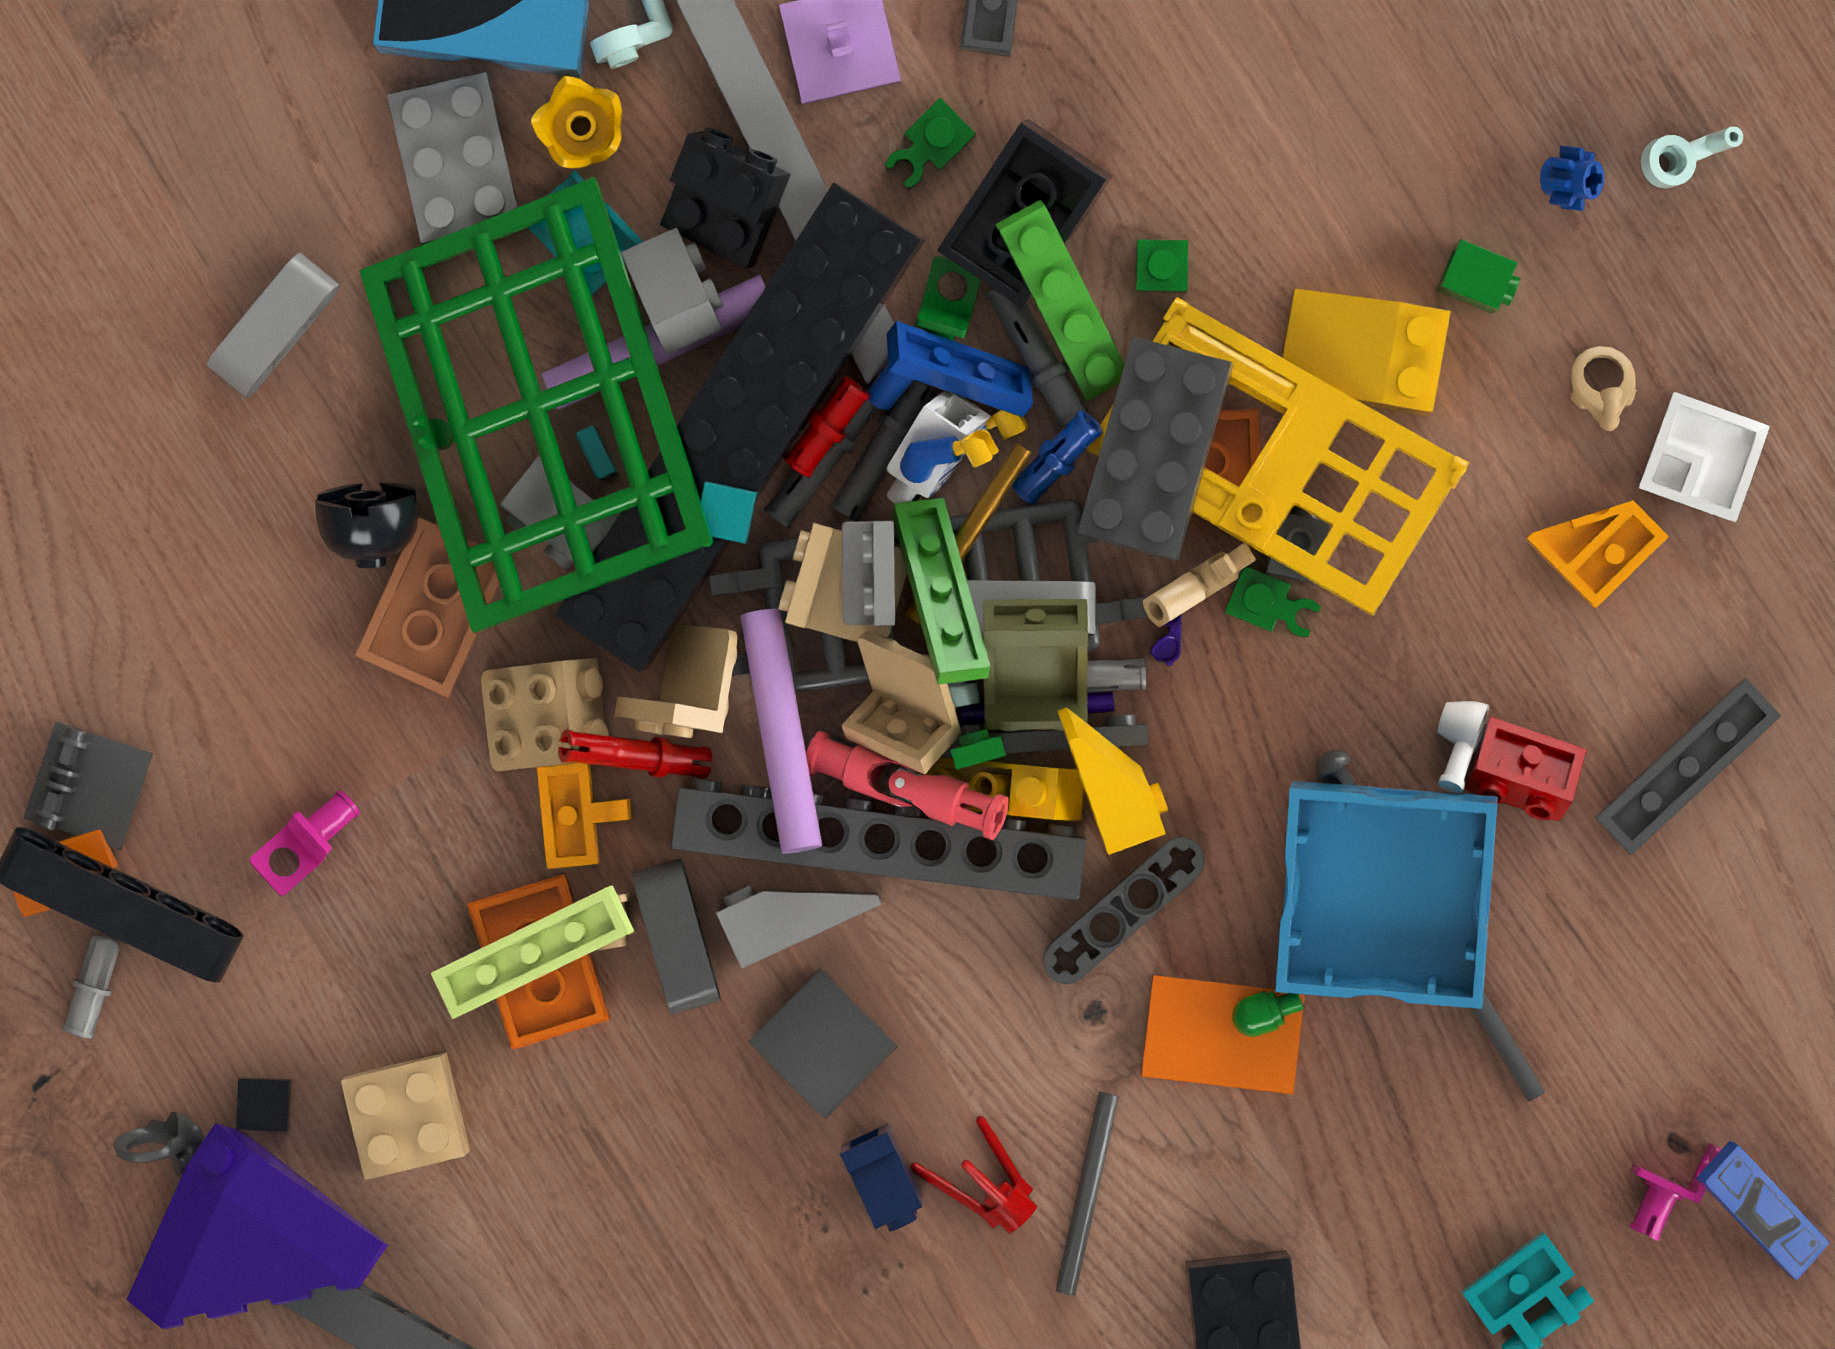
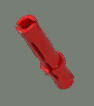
[558,729,713,779]

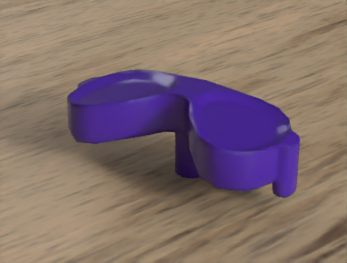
[1150,614,1182,666]

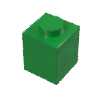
[1436,239,1521,314]

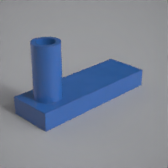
[867,321,1033,417]

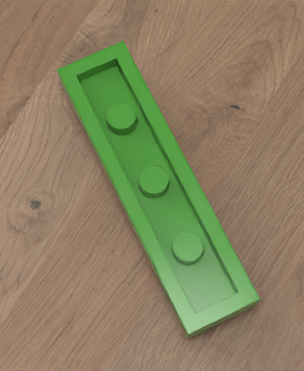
[995,200,1125,401]
[892,498,991,685]

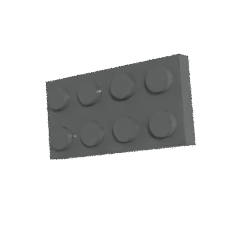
[1077,337,1233,562]

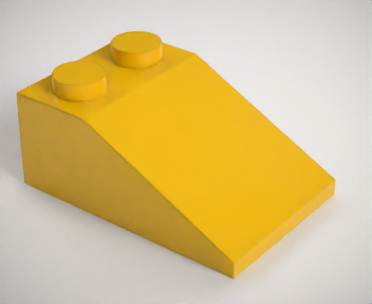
[1282,288,1451,416]

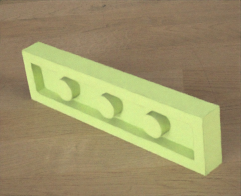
[431,885,635,1019]

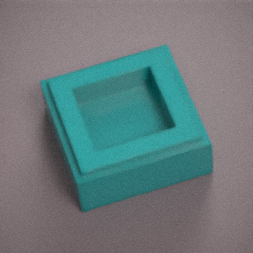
[576,425,618,481]
[701,481,758,544]

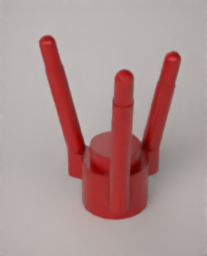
[910,1116,1037,1234]

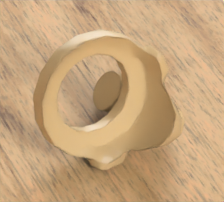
[1570,346,1637,431]

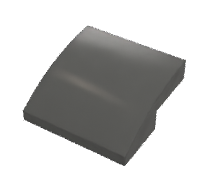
[749,969,898,1119]

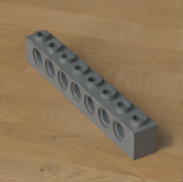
[671,778,1087,901]

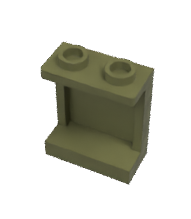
[983,599,1088,731]

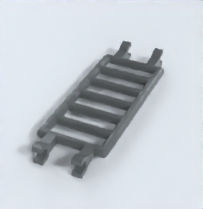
[709,499,1148,693]

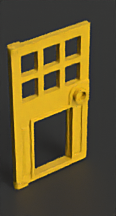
[1086,297,1469,616]

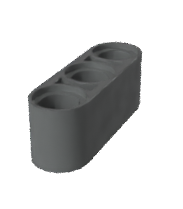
[632,859,721,1015]

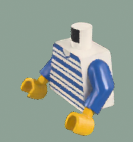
[886,390,1028,504]

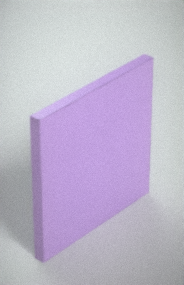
[779,0,901,105]

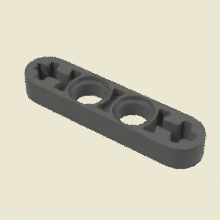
[1043,837,1205,984]

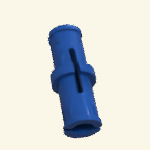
[1012,410,1103,505]

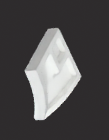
[1638,392,1770,522]

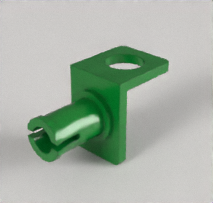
[915,256,980,341]

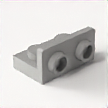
[842,521,895,626]

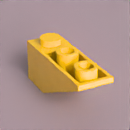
[920,757,1084,821]

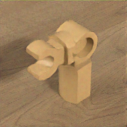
[1142,543,1256,628]

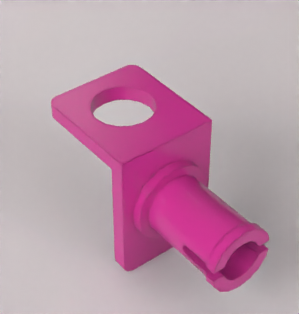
[249,790,360,896]
[1629,1143,1722,1241]

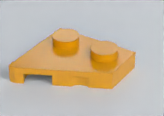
[1525,500,1669,609]

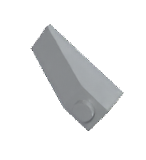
[716,885,882,969]

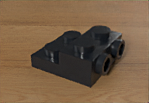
[660,127,791,269]

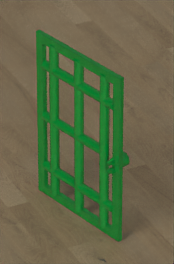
[359,177,714,633]

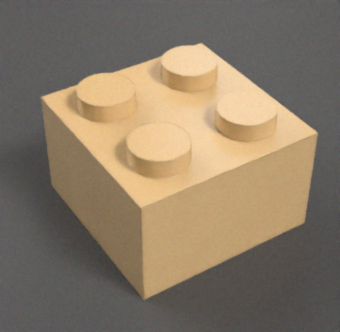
[340,1052,470,1180]

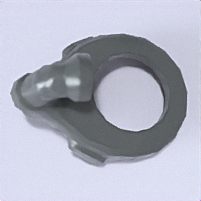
[114,1112,204,1175]

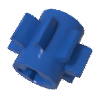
[1540,146,1604,211]

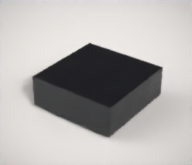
[236,1077,291,1132]

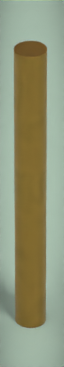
[904,443,1032,626]

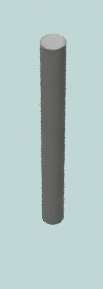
[1056,1091,1119,1295]

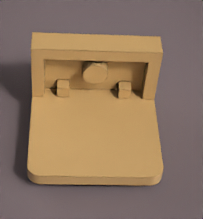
[778,523,907,642]
[614,624,738,739]
[842,631,962,774]
[481,658,609,771]

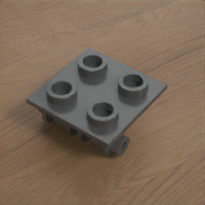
[24,721,153,850]

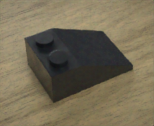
[937,119,1113,308]

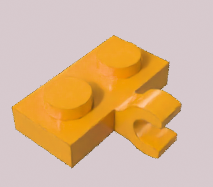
[537,763,633,869]

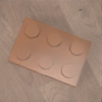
[355,517,500,698]

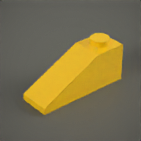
[1057,707,1168,855]

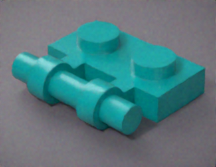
[1461,1231,1595,1349]

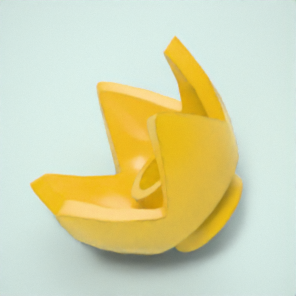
[531,76,622,168]

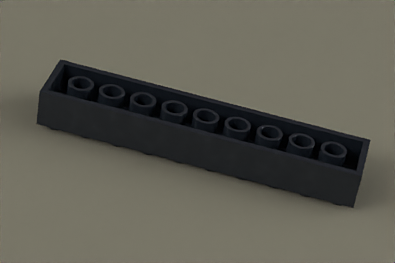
[554,182,926,672]

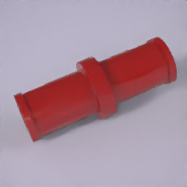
[784,376,871,478]

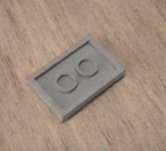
[387,72,518,245]

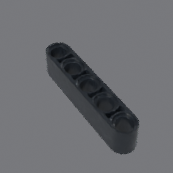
[0,827,244,983]

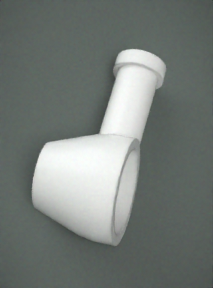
[1437,701,1489,793]

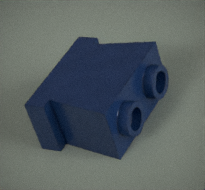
[840,1123,922,1232]

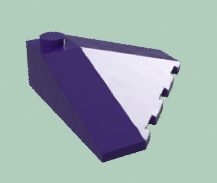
[126,1123,388,1329]

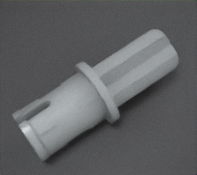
[62,935,120,1039]

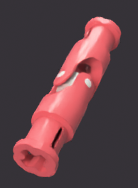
[806,730,1009,840]

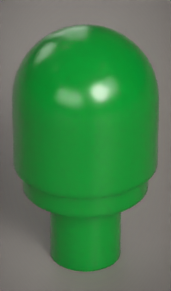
[1232,991,1304,1037]

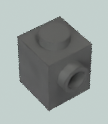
[1264,505,1330,584]

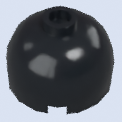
[315,483,418,568]

